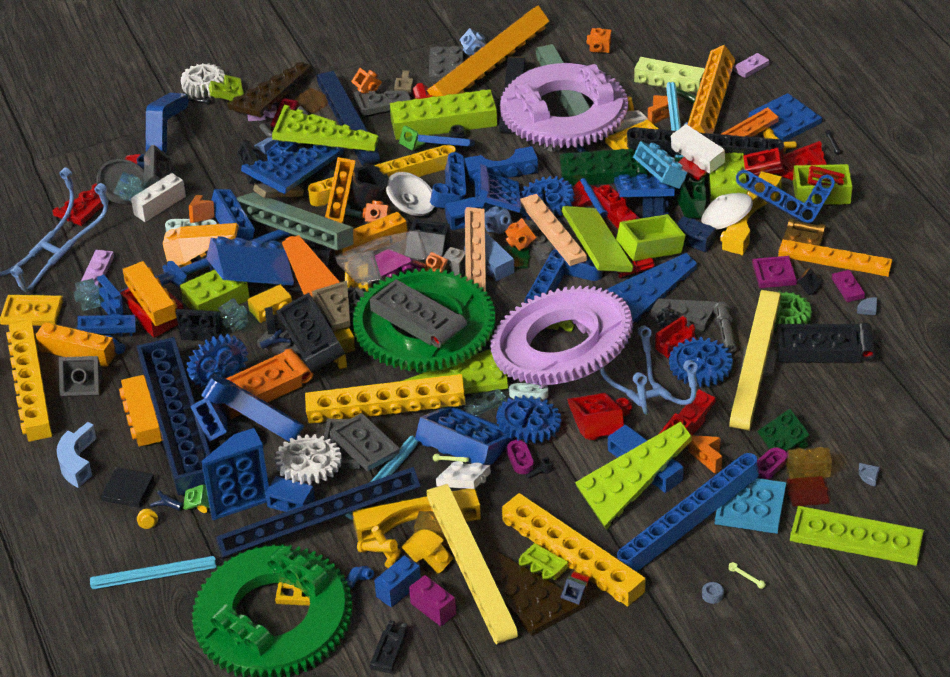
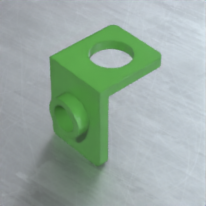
[399,125,425,150]
[183,484,210,510]

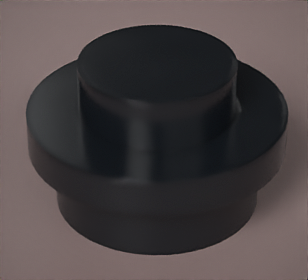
[449,125,466,138]

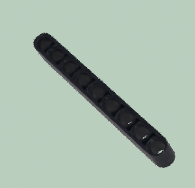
[627,127,784,160]

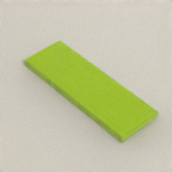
[562,206,633,272]
[790,506,924,566]

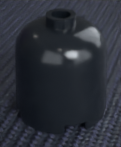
[349,164,389,209]

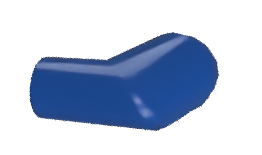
[345,566,374,589]

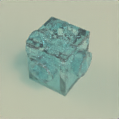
[113,172,143,201]
[73,278,101,311]
[218,298,249,332]

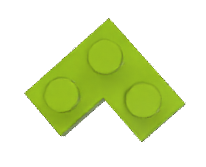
[209,75,243,101]

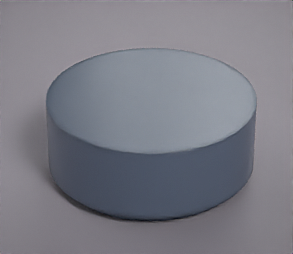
[702,582,724,604]

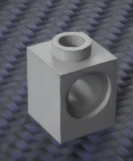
[443,247,466,277]

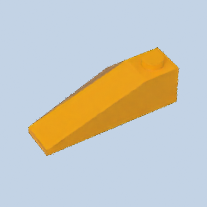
[163,223,239,268]

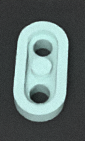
[509,383,549,401]

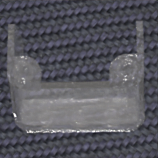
[335,230,427,286]

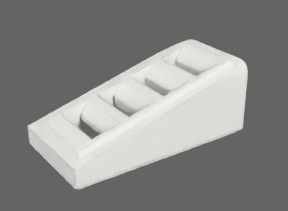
[614,110,648,133]

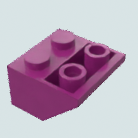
[372,249,427,279]

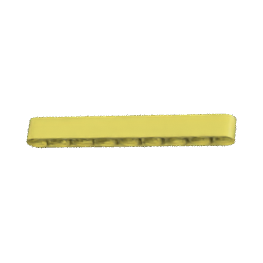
[729,290,781,431]
[427,484,518,644]

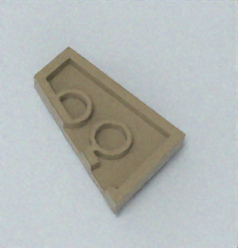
[312,281,350,331]

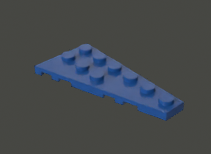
[241,145,344,194]
[605,253,697,324]

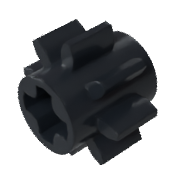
[656,308,679,330]

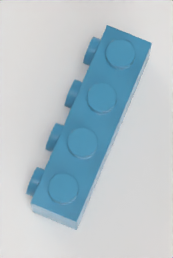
[633,141,687,189]

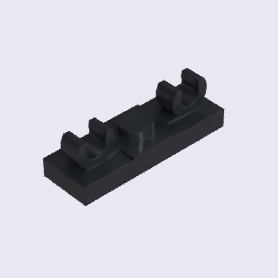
[237,140,259,185]

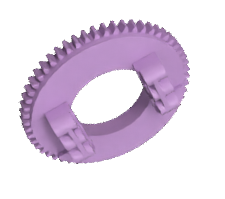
[500,63,628,148]
[490,286,633,389]

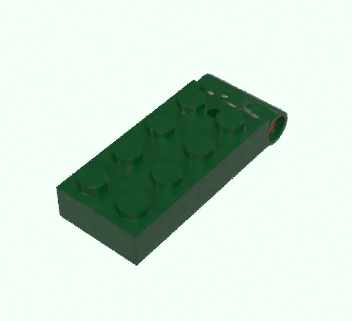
[560,149,649,186]

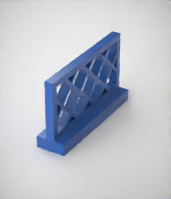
[475,164,521,212]

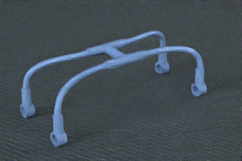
[0,167,109,292]
[599,326,698,415]

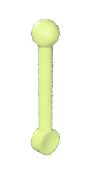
[433,454,469,462]
[729,562,766,589]

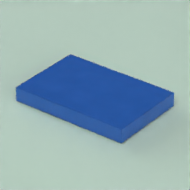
[418,135,475,146]

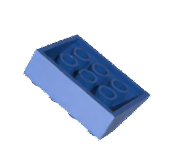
[206,236,294,285]
[415,406,516,465]
[201,428,269,520]

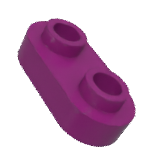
[507,440,533,474]
[757,448,787,479]

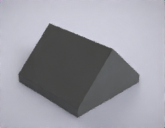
[144,145,171,188]
[59,356,102,396]

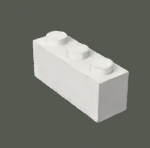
[671,124,725,173]
[131,173,186,222]

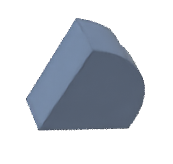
[857,297,877,315]
[859,463,880,486]

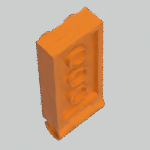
[222,348,313,419]

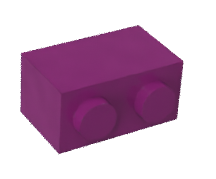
[409,575,456,627]

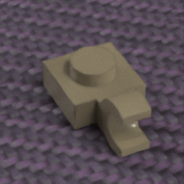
[394,70,413,95]

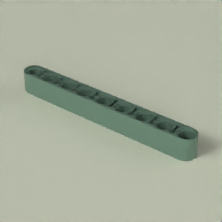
[536,44,590,117]

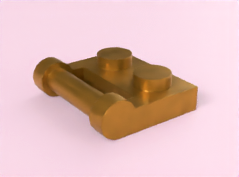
[783,218,826,246]

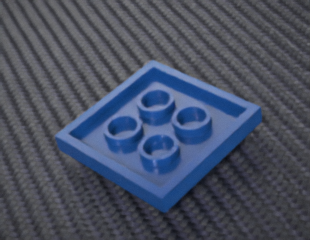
[748,93,822,142]
[614,174,674,197]

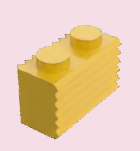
[247,284,292,323]

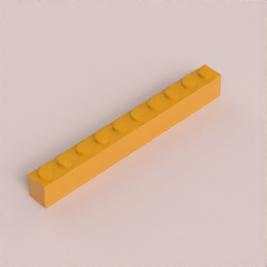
[427,5,549,97]

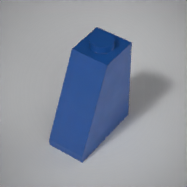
[190,398,227,442]

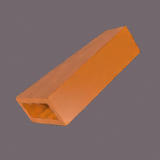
[282,235,340,303]

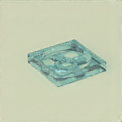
[461,389,506,416]

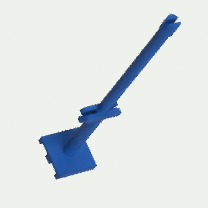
[97,229,293,315]

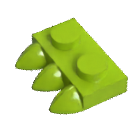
[519,543,568,580]

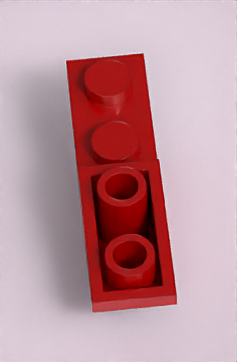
[593,184,640,229]
[659,389,716,436]

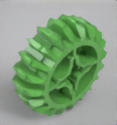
[773,291,812,331]

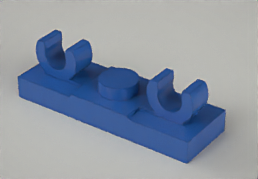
[78,315,136,337]

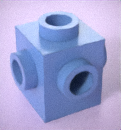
[460,28,486,55]
[485,206,513,234]

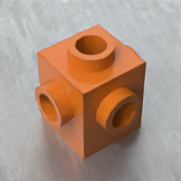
[587,28,611,53]
[351,68,382,94]
[363,201,391,223]
[505,219,537,251]

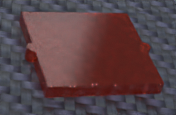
[787,476,829,507]

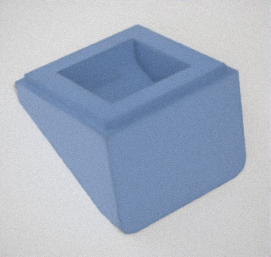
[254,137,278,155]

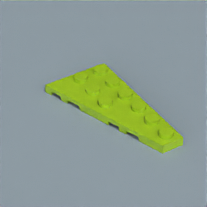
[272,105,378,151]
[403,349,508,394]
[575,422,692,530]

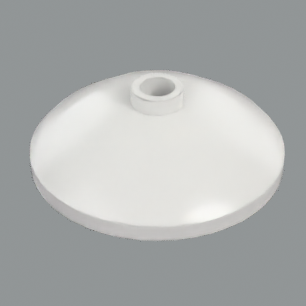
[386,172,435,216]
[701,193,753,229]

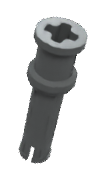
[713,302,737,353]

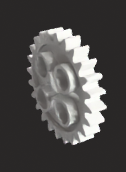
[275,434,341,485]

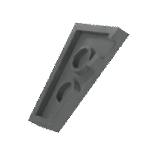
[354,91,411,116]
[651,299,718,331]

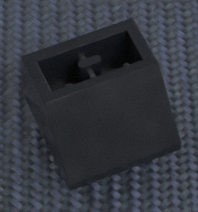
[406,219,451,262]
[176,309,222,341]

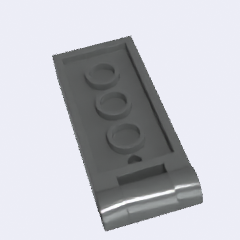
[370,279,467,348]

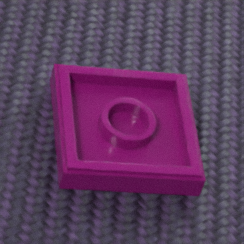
[752,256,797,288]

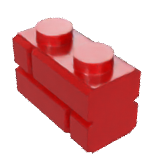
[743,148,784,178]

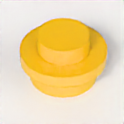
[137,509,158,529]

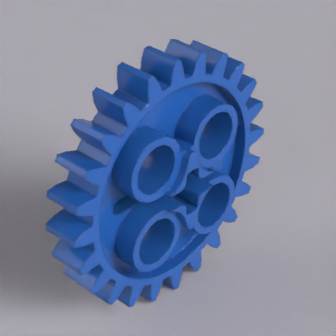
[519,176,575,222]
[187,334,248,388]
[669,337,733,387]
[496,395,561,443]

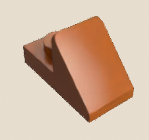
[648,95,679,124]
[189,195,214,223]
[688,436,722,474]

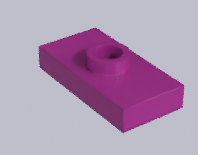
[832,270,865,302]

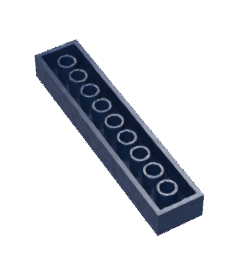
[137,337,210,496]

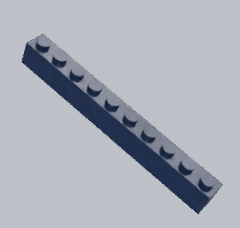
[215,467,420,558]

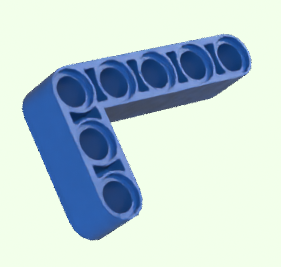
[146,93,188,154]
[736,170,835,223]
[524,249,603,303]
[202,377,304,442]

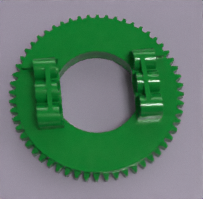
[353,268,495,374]
[192,544,353,677]

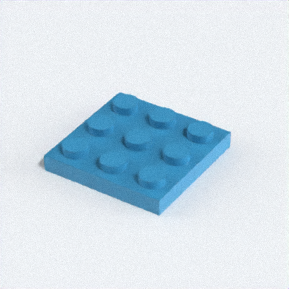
[715,478,786,533]

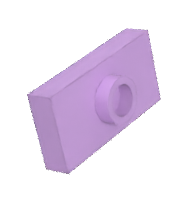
[733,53,769,78]

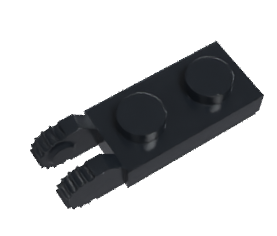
[370,620,408,674]

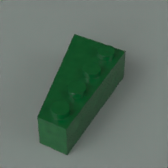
[674,157,706,219]

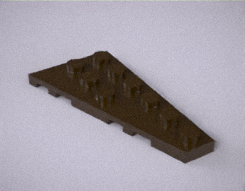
[227,62,313,118]
[476,541,586,637]

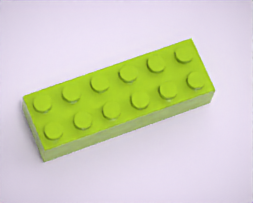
[390,90,497,140]

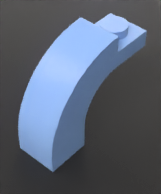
[57,422,96,488]

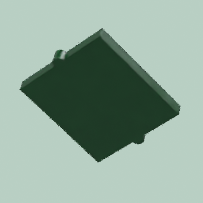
[501,246,530,268]

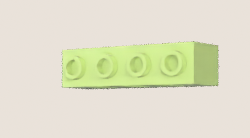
[634,57,705,93]

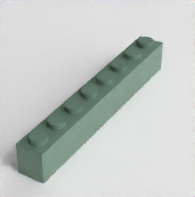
[237,192,353,250]

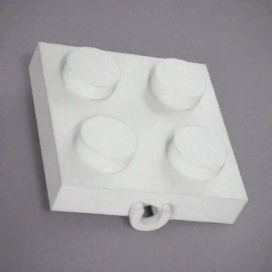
[436,461,491,489]

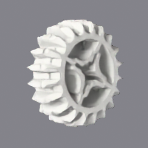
[181,63,225,99]

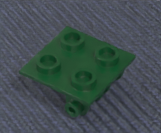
[757,409,810,452]

